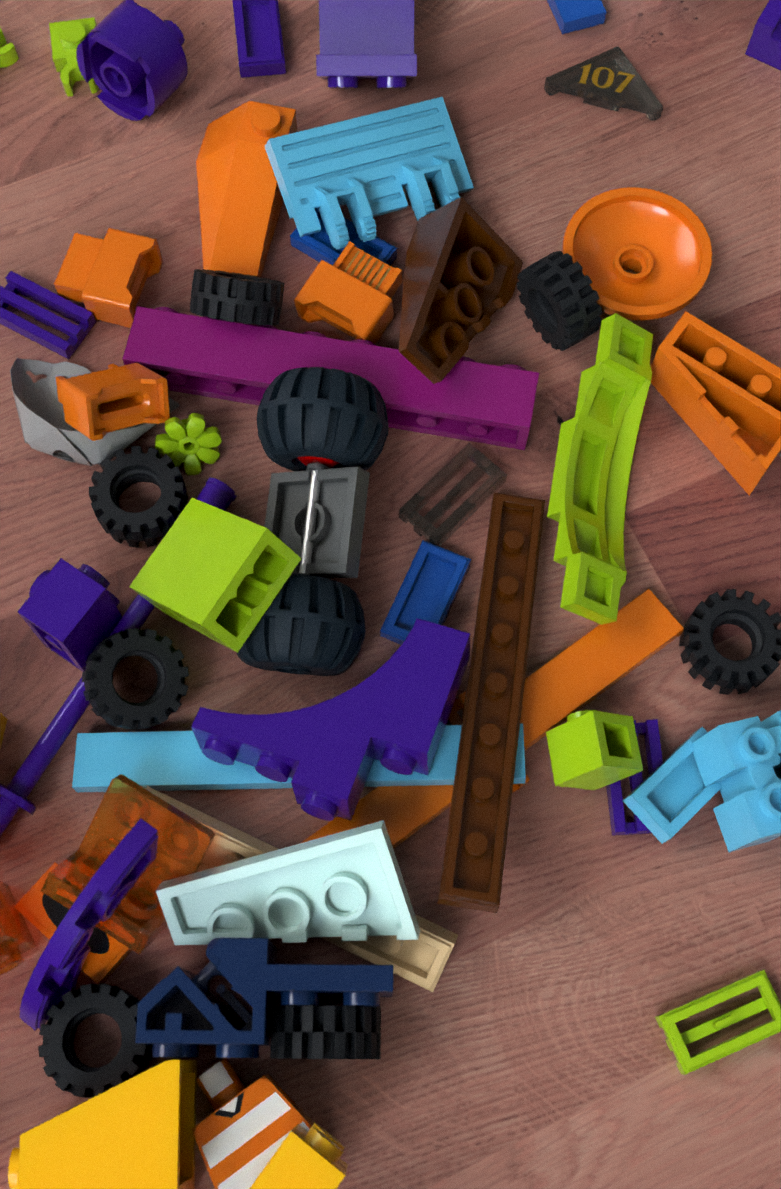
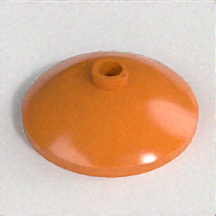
[562,187,712,320]

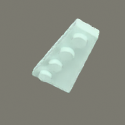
[156,820,420,945]

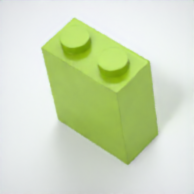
[129,498,302,653]

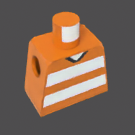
[192,1058,314,1189]

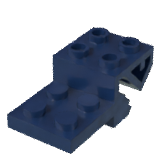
[135,938,393,1058]

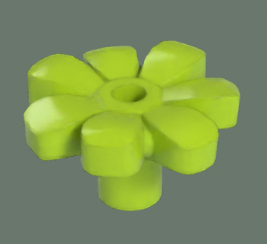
[155,413,222,475]

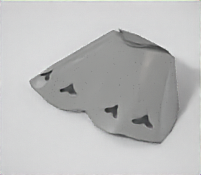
[10,358,180,467]

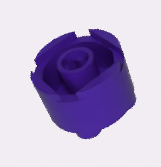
[76,0,188,121]

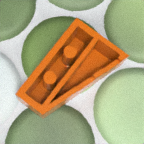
[651,311,781,496]

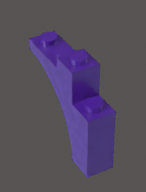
[191,618,470,821]

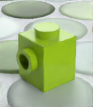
[546,710,644,790]

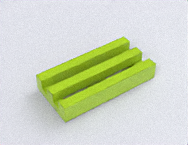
[655,970,781,1075]

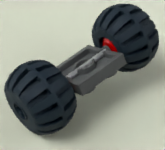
[236,367,389,676]

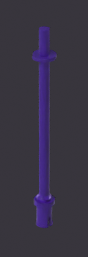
[0,477,237,837]

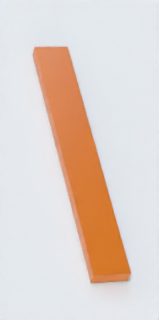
[301,589,684,849]

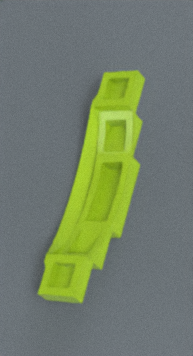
[547,313,653,625]

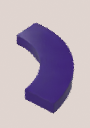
[20,818,158,1031]

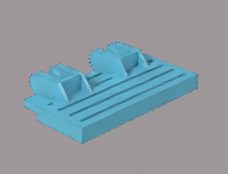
[264,97,474,250]

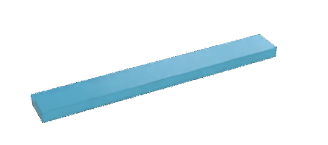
[72,723,526,793]

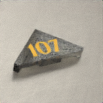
[544,46,663,121]

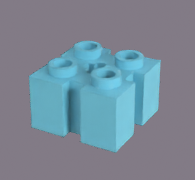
[692,711,781,852]

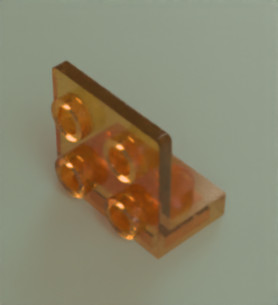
[41,774,215,955]

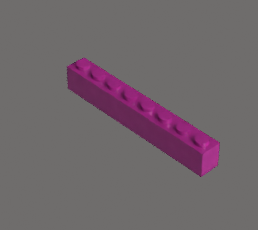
[122,306,539,450]

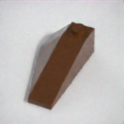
[399,197,523,384]

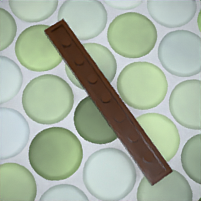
[437,492,545,913]

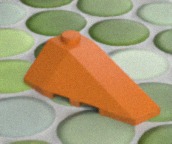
[196,101,298,277]

